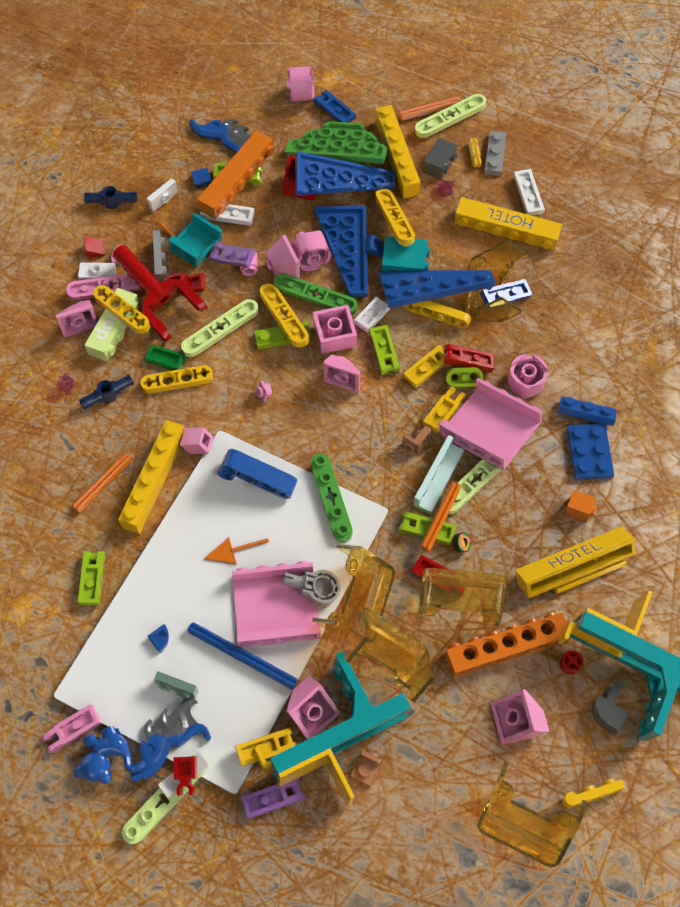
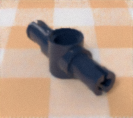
[84,186,137,209]
[79,374,134,410]

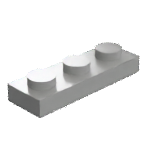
[484,131,507,176]
[153,230,167,281]

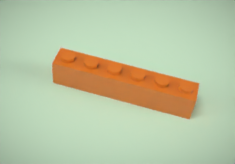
[197,130,274,219]

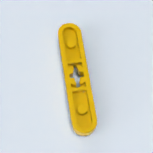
[375,189,415,247]
[260,284,309,348]

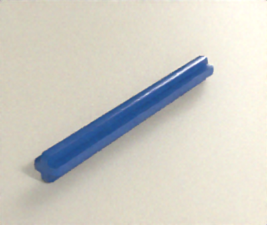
[187,622,298,689]

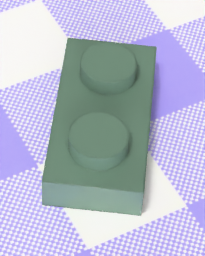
[154,671,199,699]

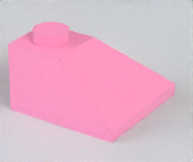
[265,235,300,279]
[56,300,98,338]
[324,355,360,393]
[287,676,341,740]
[490,689,549,744]

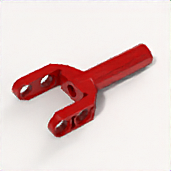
[112,245,208,342]

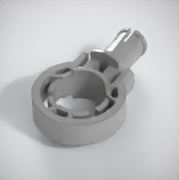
[282,570,341,606]

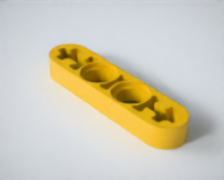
[93,285,150,334]
[403,300,471,329]
[140,365,213,394]

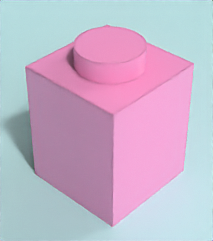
[180,427,213,454]

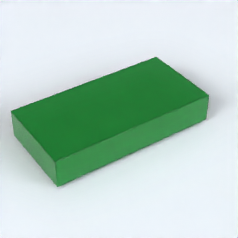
[144,344,186,371]

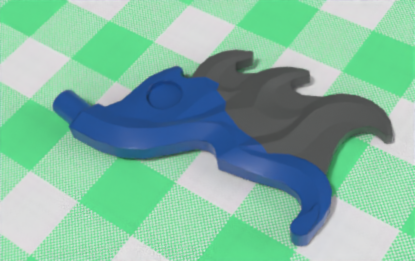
[189,119,252,158]
[131,698,211,782]

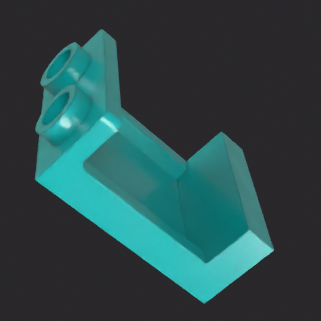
[168,213,222,268]
[382,236,430,271]

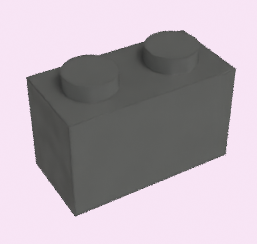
[423,138,458,179]

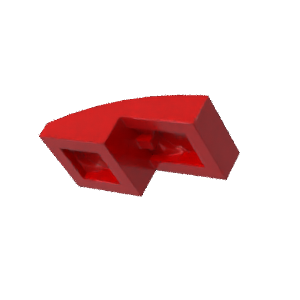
[167,272,206,293]

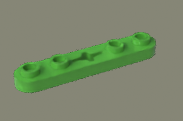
[274,274,358,315]
[311,454,353,543]

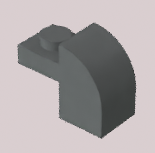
[592,682,629,735]

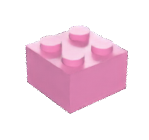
[313,305,357,354]

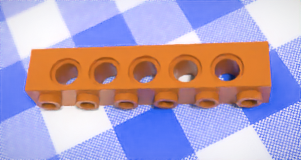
[445,612,570,679]

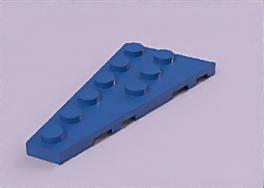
[295,151,396,195]
[314,206,368,297]
[378,270,495,308]

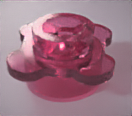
[436,179,455,196]
[57,373,74,395]

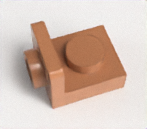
[402,425,432,454]
[350,750,381,787]

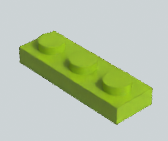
[255,321,312,350]

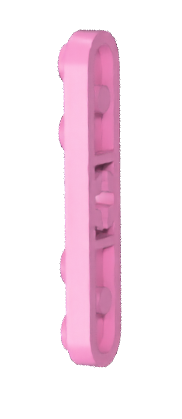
[66,272,155,300]

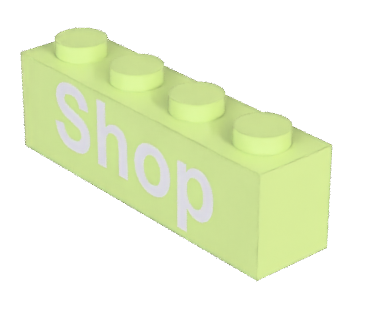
[84,288,140,362]

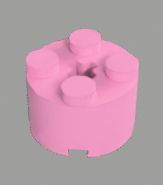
[287,66,315,102]
[291,231,331,271]
[507,354,548,399]

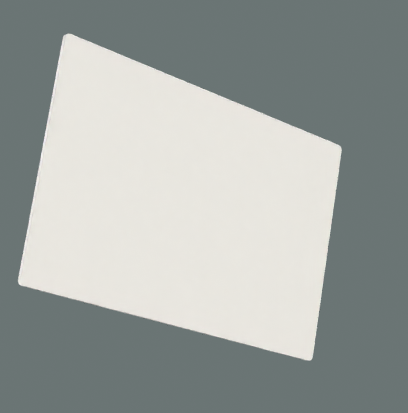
[54,431,388,794]

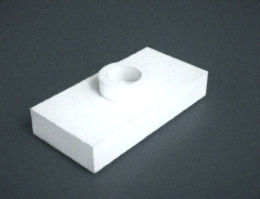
[147,178,178,212]
[78,263,116,280]
[354,297,390,333]

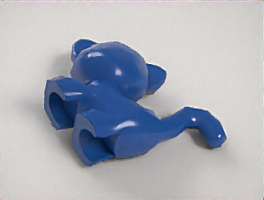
[73,726,146,784]

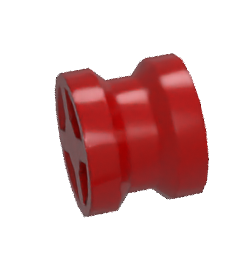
[560,650,583,675]

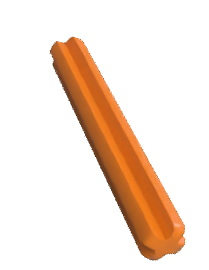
[399,96,461,121]
[72,453,132,513]
[421,482,461,551]

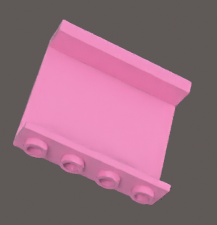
[439,378,542,470]
[232,561,321,648]

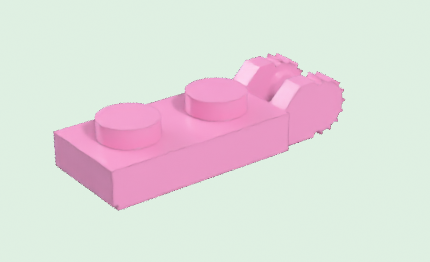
[42,704,102,753]

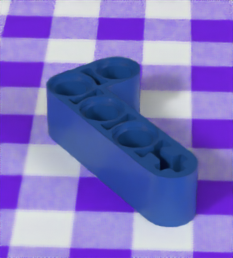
[217,449,297,499]

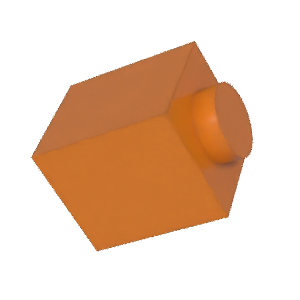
[564,490,597,522]

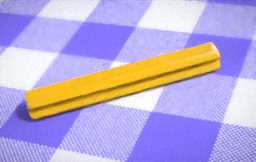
[553,559,626,594]

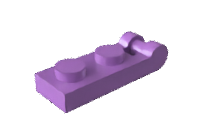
[209,242,256,268]
[241,778,306,820]

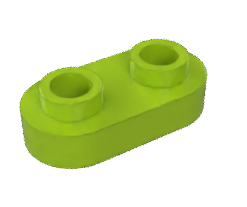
[445,367,483,387]

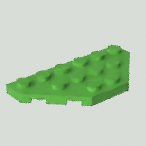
[284,121,387,164]

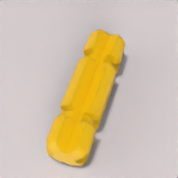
[468,138,482,168]

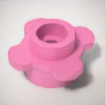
[256,380,272,402]

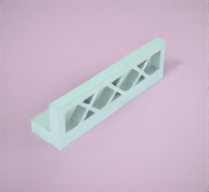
[413,435,464,515]

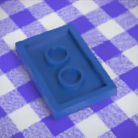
[567,424,614,480]

